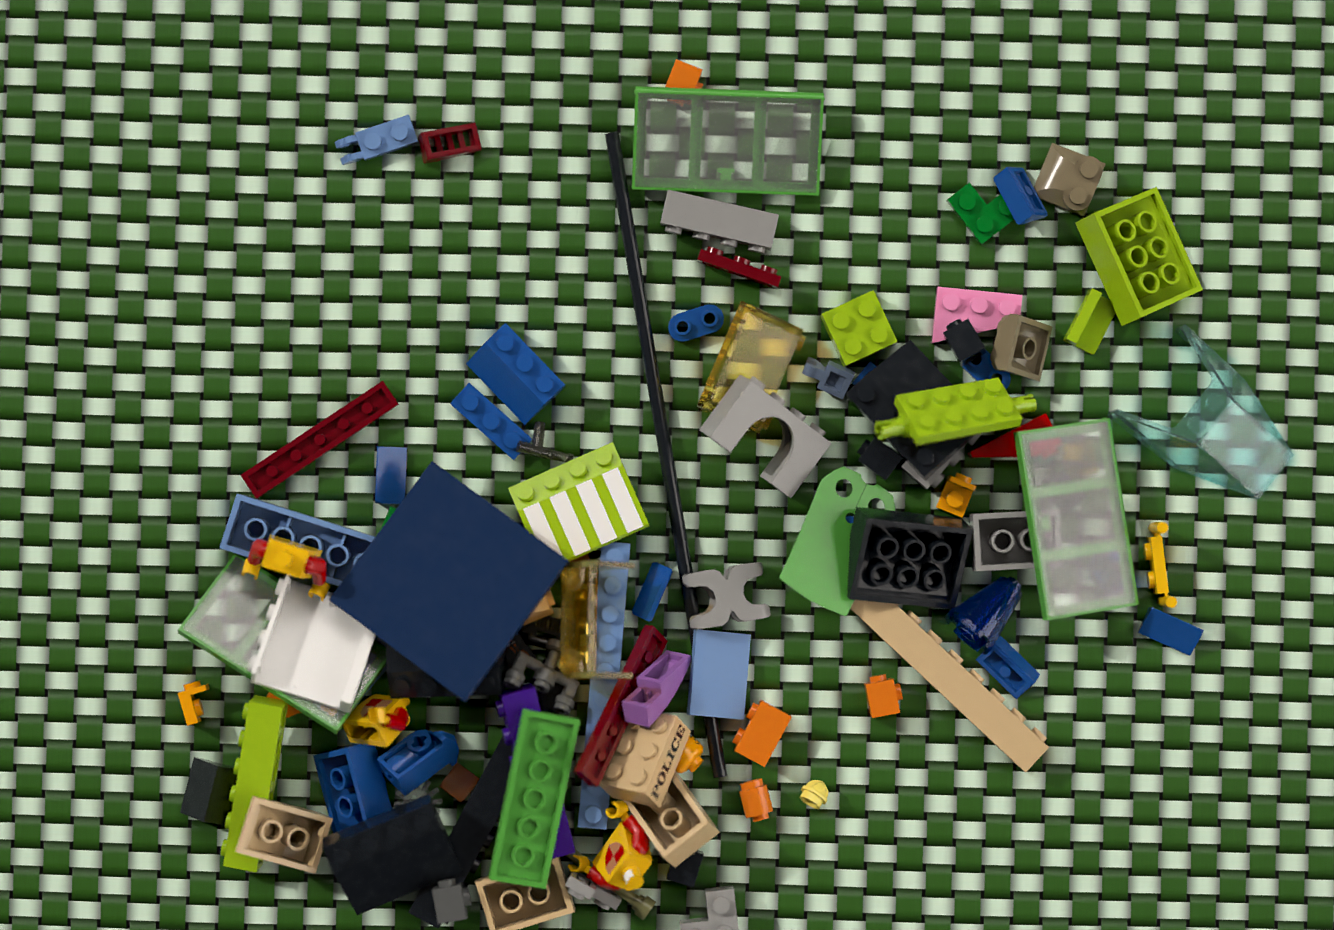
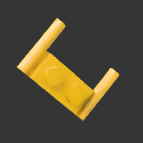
[1143,522,1177,608]

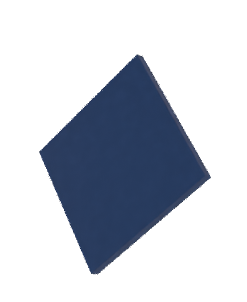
[329,461,570,702]

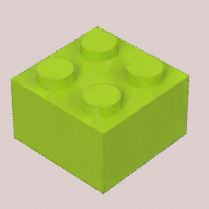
[820,290,898,367]

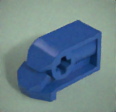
[377,730,459,796]

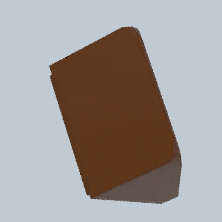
[439,762,480,803]

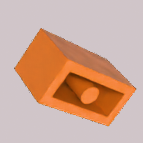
[732,699,792,767]

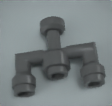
[503,638,580,716]

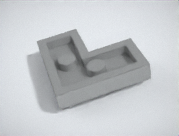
[565,871,622,911]

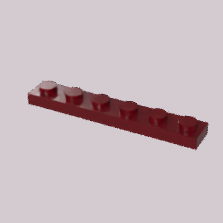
[241,381,399,499]
[574,625,668,787]

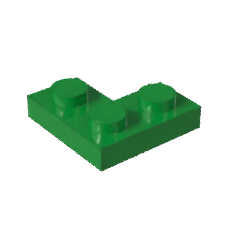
[946,182,1014,245]

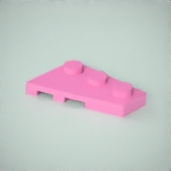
[931,287,1023,344]

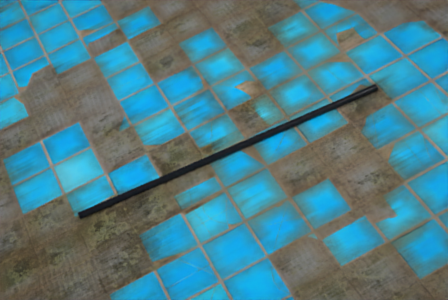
[605,132,727,778]

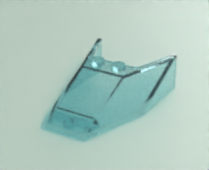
[1108,324,1294,499]

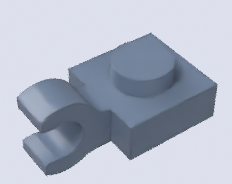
[802,357,855,399]

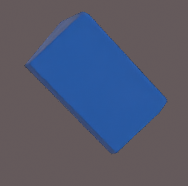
[993,167,1048,225]
[375,446,407,504]
[632,562,673,622]
[1138,607,1204,656]
[976,636,1040,699]

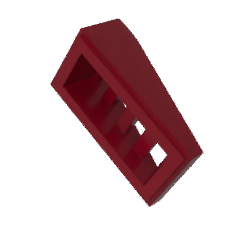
[418,122,482,164]

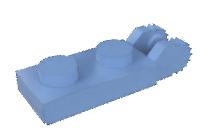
[334,115,418,165]

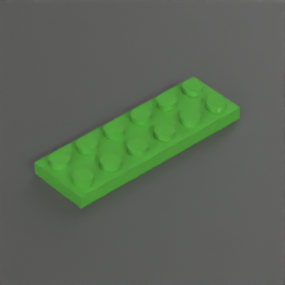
[488,708,580,889]

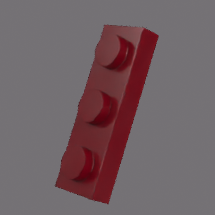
[697,246,782,289]

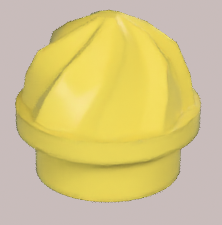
[799,780,829,809]

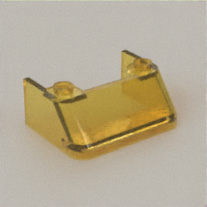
[559,560,635,680]

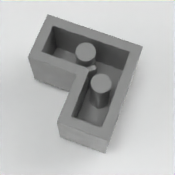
[680,885,738,930]

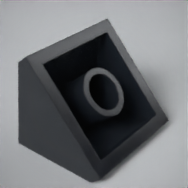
[180,757,237,825]

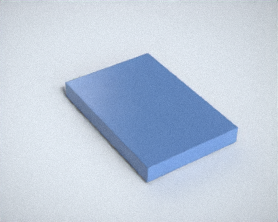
[687,629,751,720]

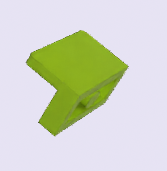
[1063,288,1116,355]

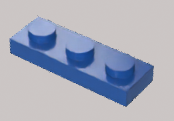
[450,383,533,460]

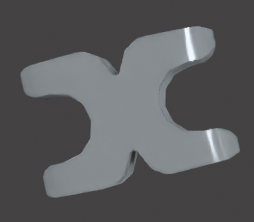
[682,562,771,629]

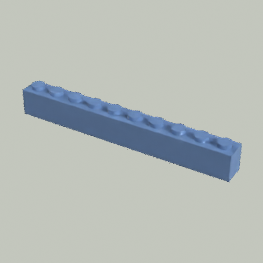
[578,542,631,830]

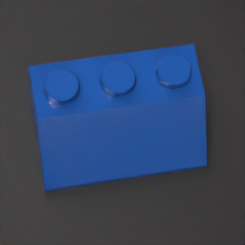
[466,323,566,425]
[313,744,393,833]

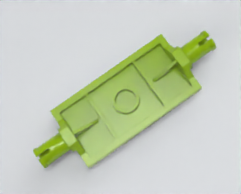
[874,377,1037,445]

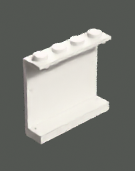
[247,574,376,713]

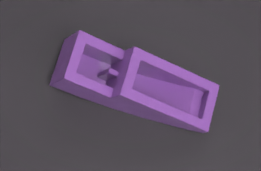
[622,650,691,727]

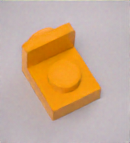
[935,472,976,518]
[178,680,210,726]

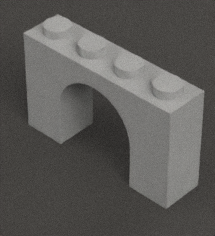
[699,375,831,498]

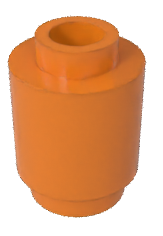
[739,778,773,822]

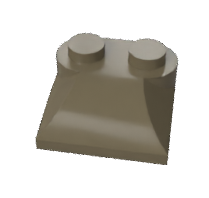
[1034,143,1105,217]
[990,314,1052,382]

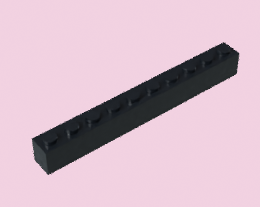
[408,659,575,929]

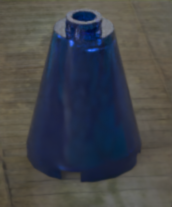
[945,576,1022,655]

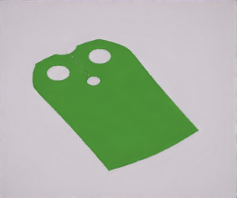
[779,466,895,616]

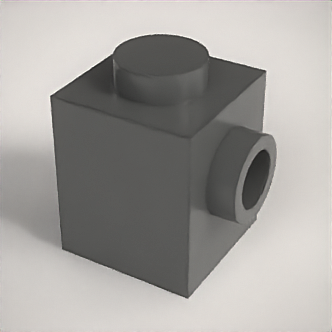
[432,878,471,924]

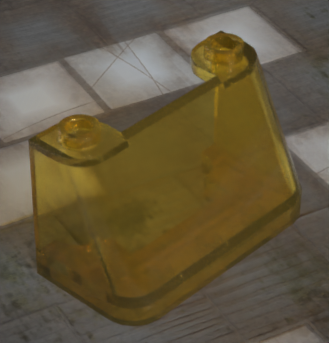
[696,301,806,434]

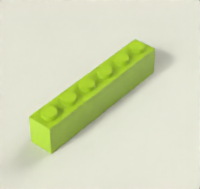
[221,695,288,873]

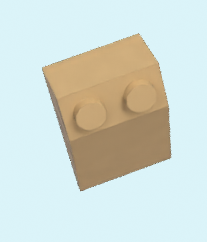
[235,796,333,874]

